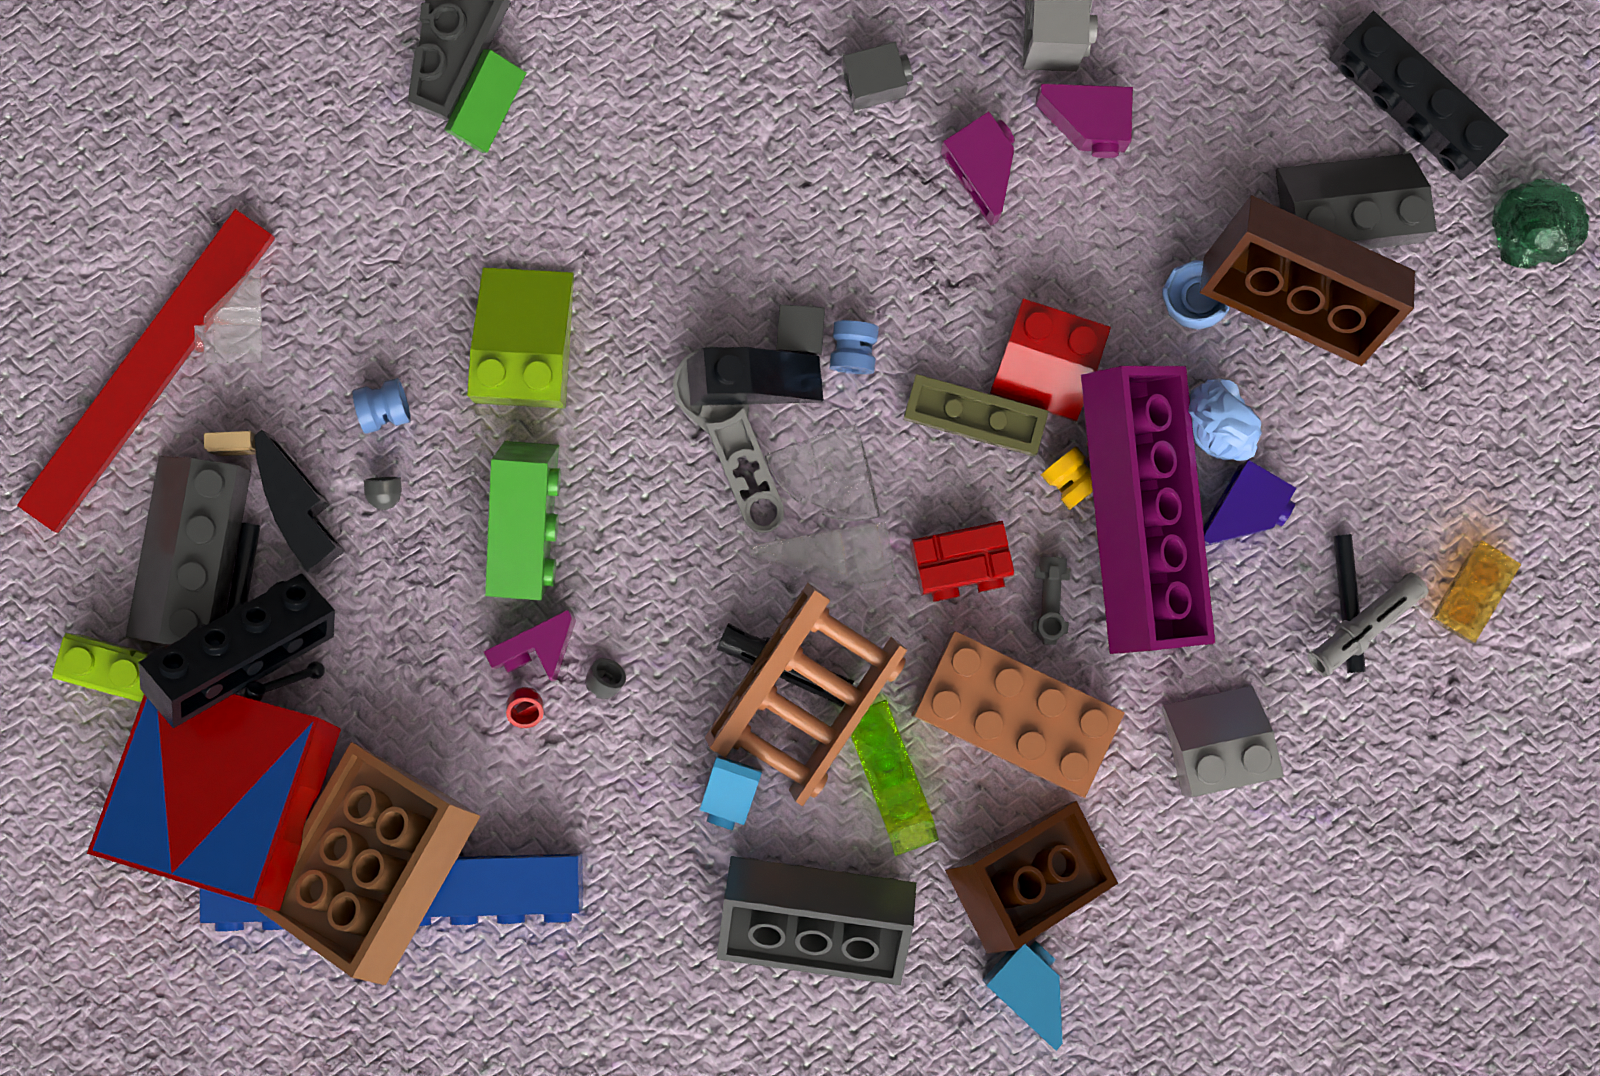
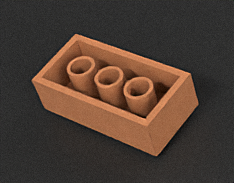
[911,631,1125,798]

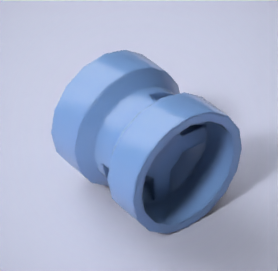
[829,320,879,374]
[352,378,411,434]

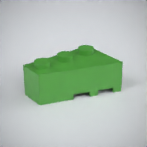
[485,441,561,600]

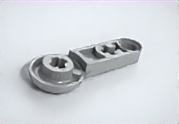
[673,346,784,533]

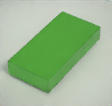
[444,49,527,153]

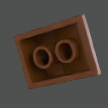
[945,801,1118,954]

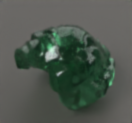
[1492,179,1590,269]

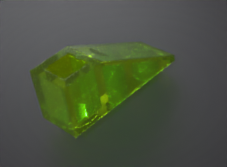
[851,700,939,856]

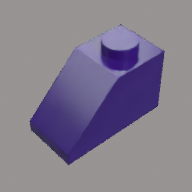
[1203,460,1297,546]

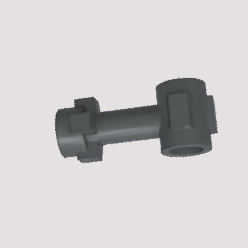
[1031,557,1071,645]

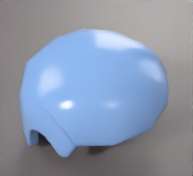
[1162,260,1230,330]

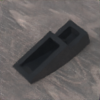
[254,430,345,575]

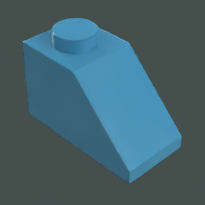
[700,756,763,830]
[982,941,1063,1051]

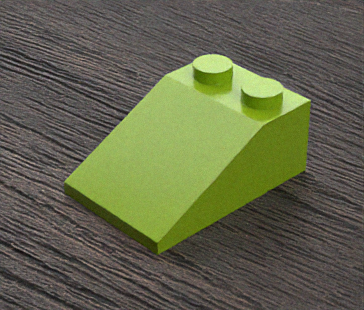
[467,267,574,409]

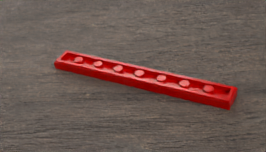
[16,209,275,533]

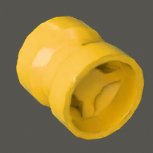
[1040,446,1093,510]

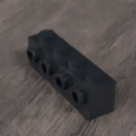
[1329,10,1509,181]
[138,573,335,728]

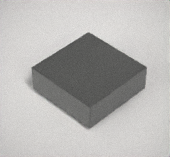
[776,304,825,355]

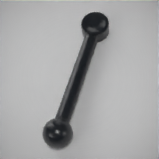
[245,661,325,701]

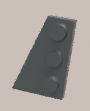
[408,0,511,121]

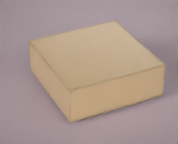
[204,431,256,456]

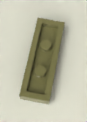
[903,374,1049,457]

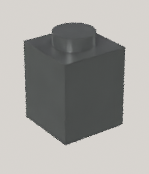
[842,41,913,111]

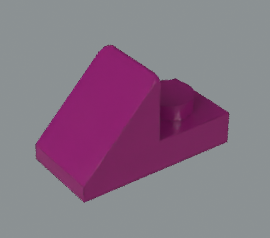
[483,610,576,682]

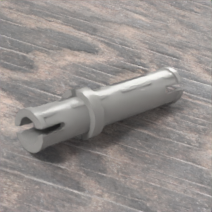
[1307,572,1429,677]

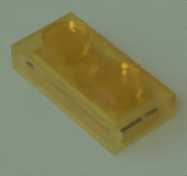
[1430,540,1521,643]

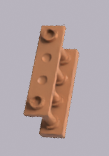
[705,582,907,806]

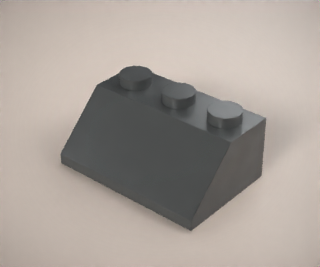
[1275,153,1437,249]

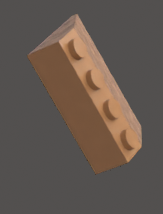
[256,742,481,985]

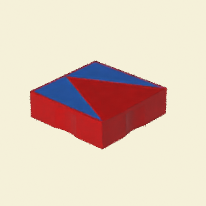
[87,694,341,911]

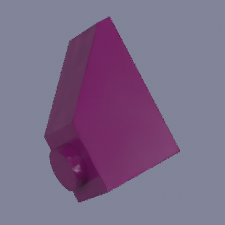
[1036,84,1133,158]
[940,111,1015,226]

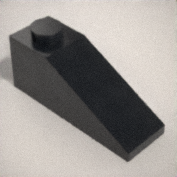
[687,347,824,406]

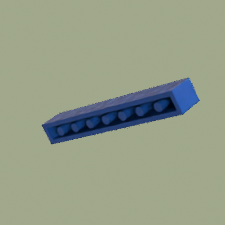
[200,853,583,931]

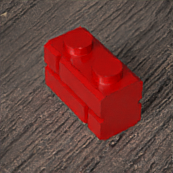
[910,521,1014,602]

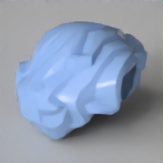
[1188,378,1262,461]

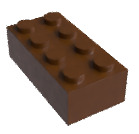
[1199,195,1415,366]

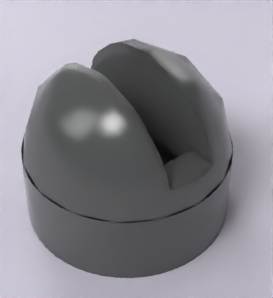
[363,477,402,510]
[585,658,626,699]

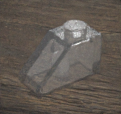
[195,269,262,363]

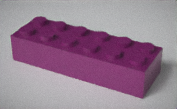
[1081,366,1216,654]

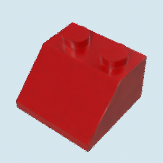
[990,298,1111,422]

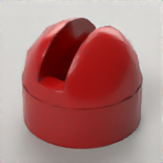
[506,687,544,728]

